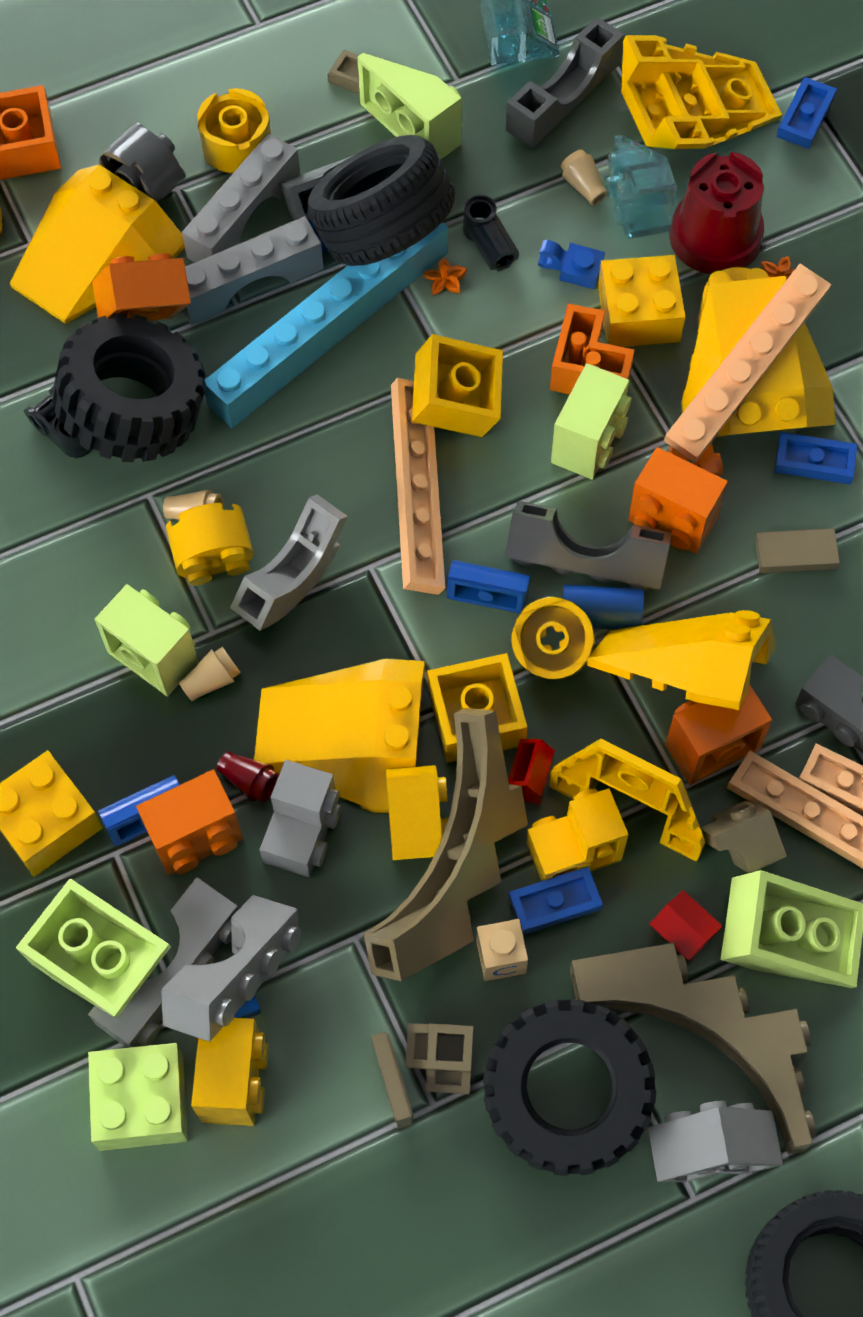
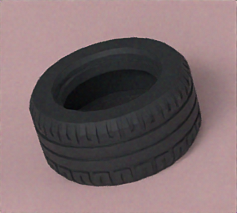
[308,135,455,266]
[745,1190,863,1317]

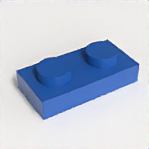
[776,77,837,149]
[774,432,857,485]
[508,866,603,935]

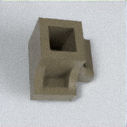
[701,800,787,873]
[405,1023,474,1094]

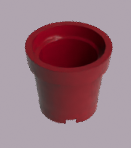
[669,152,764,274]

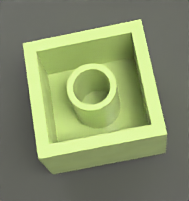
[551,363,632,480]
[94,584,199,697]
[88,1043,188,1151]

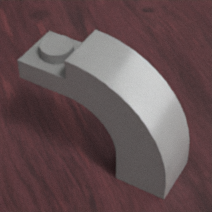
[230,494,348,630]

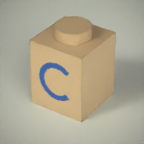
[476,919,528,981]

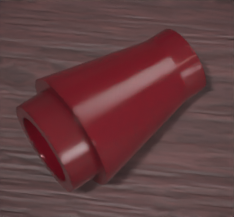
[217,751,279,803]

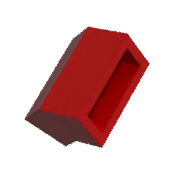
[508,739,555,805]
[649,890,722,962]

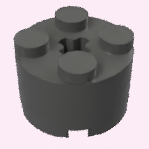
[99,122,186,204]

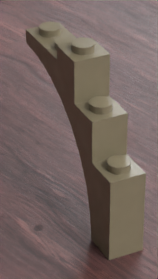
[364,708,528,981]
[569,943,816,1154]

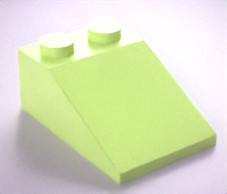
[358,53,462,159]
[721,870,863,988]
[16,879,171,1019]

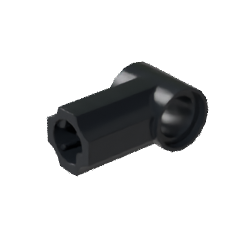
[463,195,519,272]

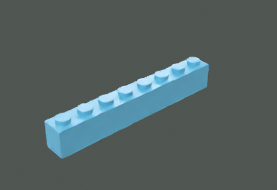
[205,222,448,429]

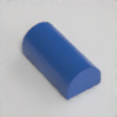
[447,560,531,613]
[562,584,644,629]
[98,775,179,846]

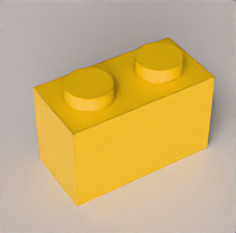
[386,765,448,860]

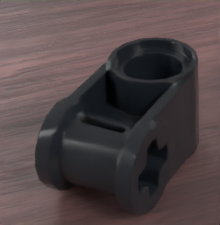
[24,386,92,458]

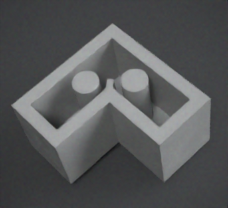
[259,759,342,878]
[648,1101,783,1183]

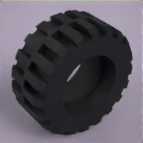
[52,314,206,463]
[483,999,656,1176]

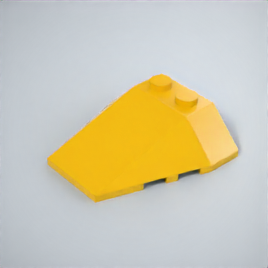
[621,35,782,149]
[10,165,185,324]
[681,276,836,437]
[587,610,776,710]
[254,659,425,813]
[549,739,705,862]

